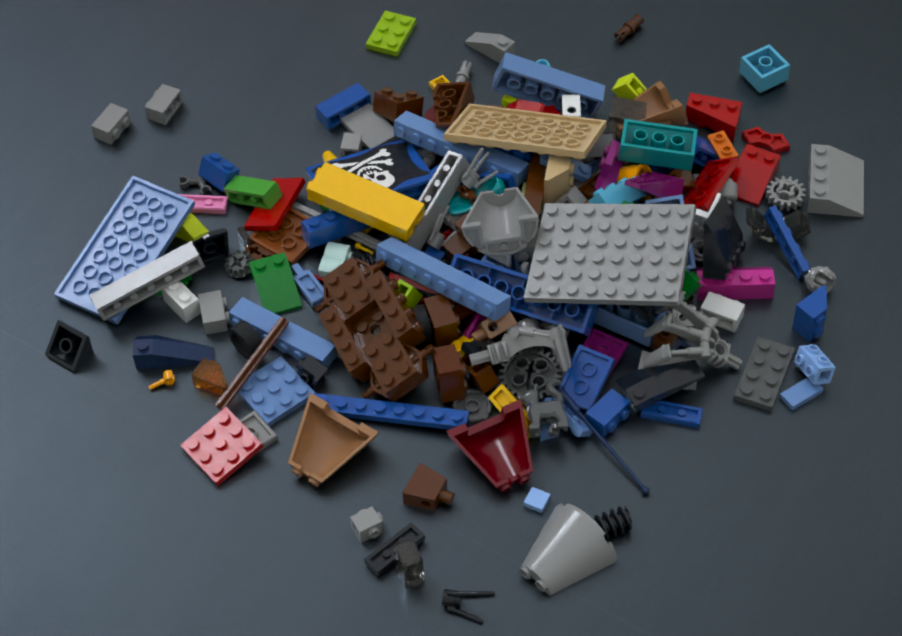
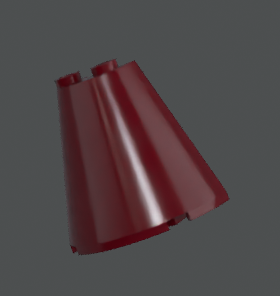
[447,400,533,493]

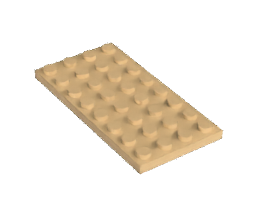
[444,103,607,159]

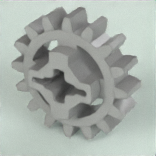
[765,176,806,211]

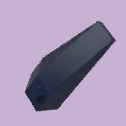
[133,335,214,369]

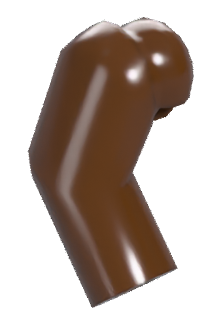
[457,185,478,205]

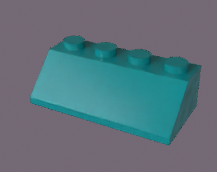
[618,119,698,171]

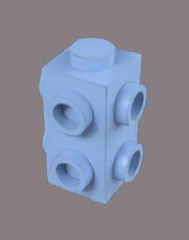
[794,344,836,385]

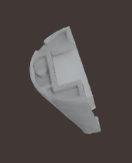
[461,187,538,256]
[519,503,617,596]

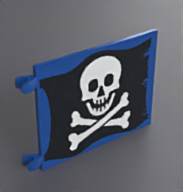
[305,139,439,213]

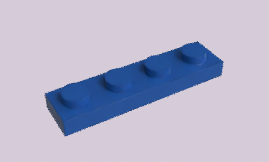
[764,205,810,279]

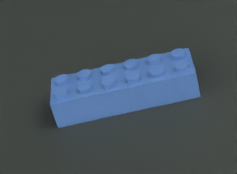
[491,52,606,119]

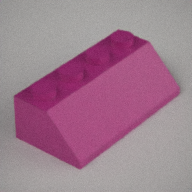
[694,267,775,300]

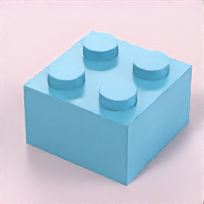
[739,44,790,93]

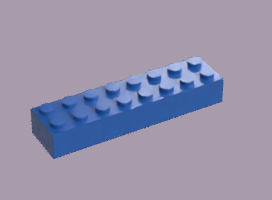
[451,253,600,337]

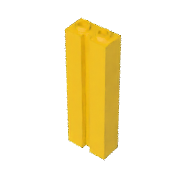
[306,162,425,242]

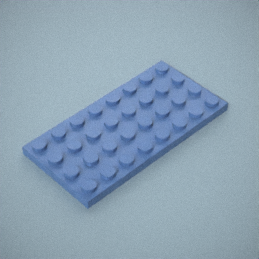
[54,176,195,325]

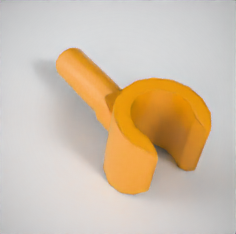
[148,370,175,390]

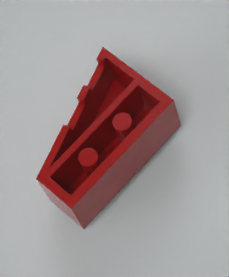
[686,92,742,142]

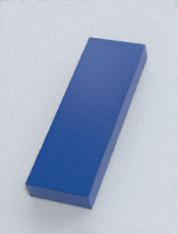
[640,400,703,428]

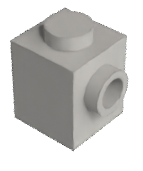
[350,506,384,543]

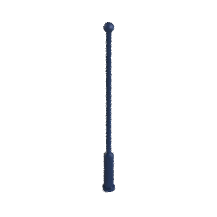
[556,386,650,495]

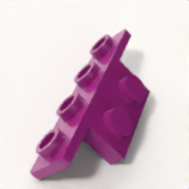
[594,140,623,191]

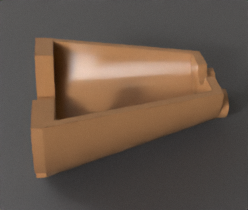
[609,81,688,140]
[288,393,379,487]

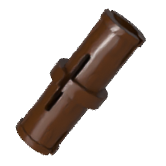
[614,14,644,42]

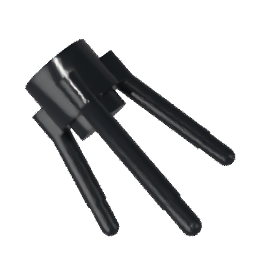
[442,589,495,623]

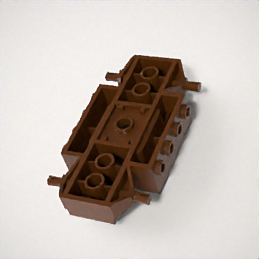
[314,257,435,402]

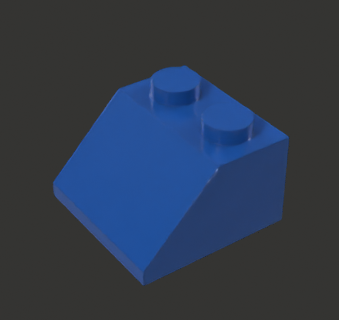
[792,285,827,342]

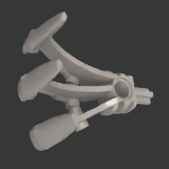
[643,291,742,370]
[469,324,571,372]

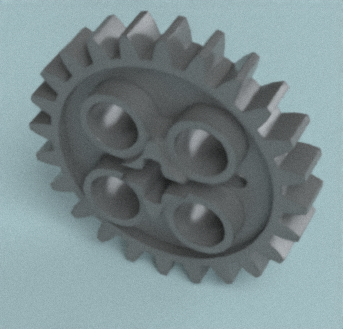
[499,347,562,402]

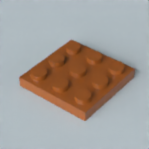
[248,208,310,266]

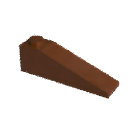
[432,82,475,128]

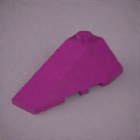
[624,172,684,199]

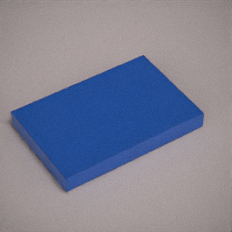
[560,345,616,412]

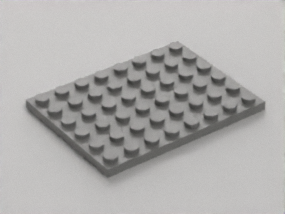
[524,203,696,306]

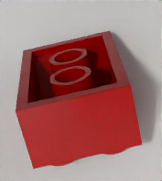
[731,144,781,207]

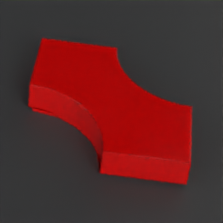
[742,127,790,154]

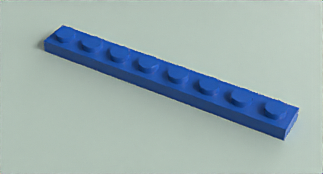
[315,393,470,430]

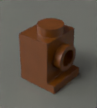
[651,331,679,350]

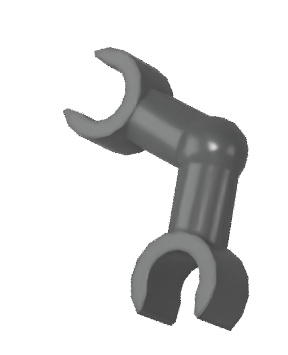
[179,176,212,195]

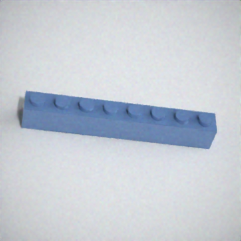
[393,111,530,187]
[376,237,511,321]

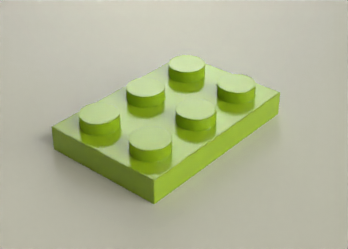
[366,10,416,57]

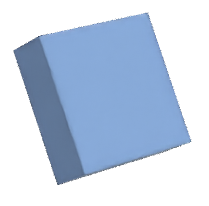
[523,487,551,513]

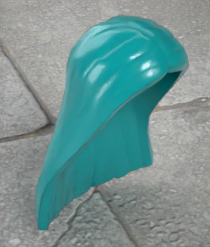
[448,177,506,216]

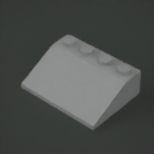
[807,144,864,217]

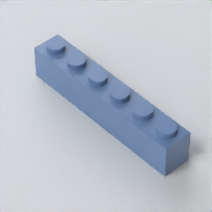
[229,297,337,368]

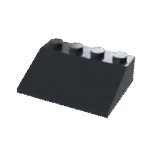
[703,197,746,280]

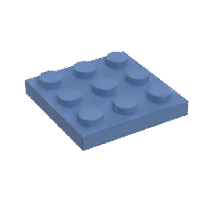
[237,356,315,427]

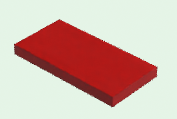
[683,156,739,211]
[244,178,306,231]

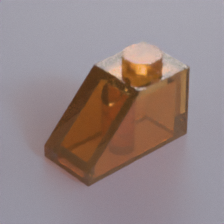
[191,358,228,397]

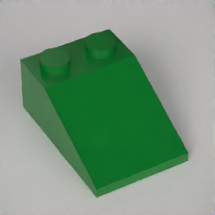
[249,252,302,315]

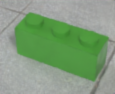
[223,175,283,210]

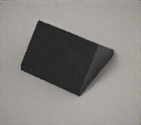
[45,320,94,372]

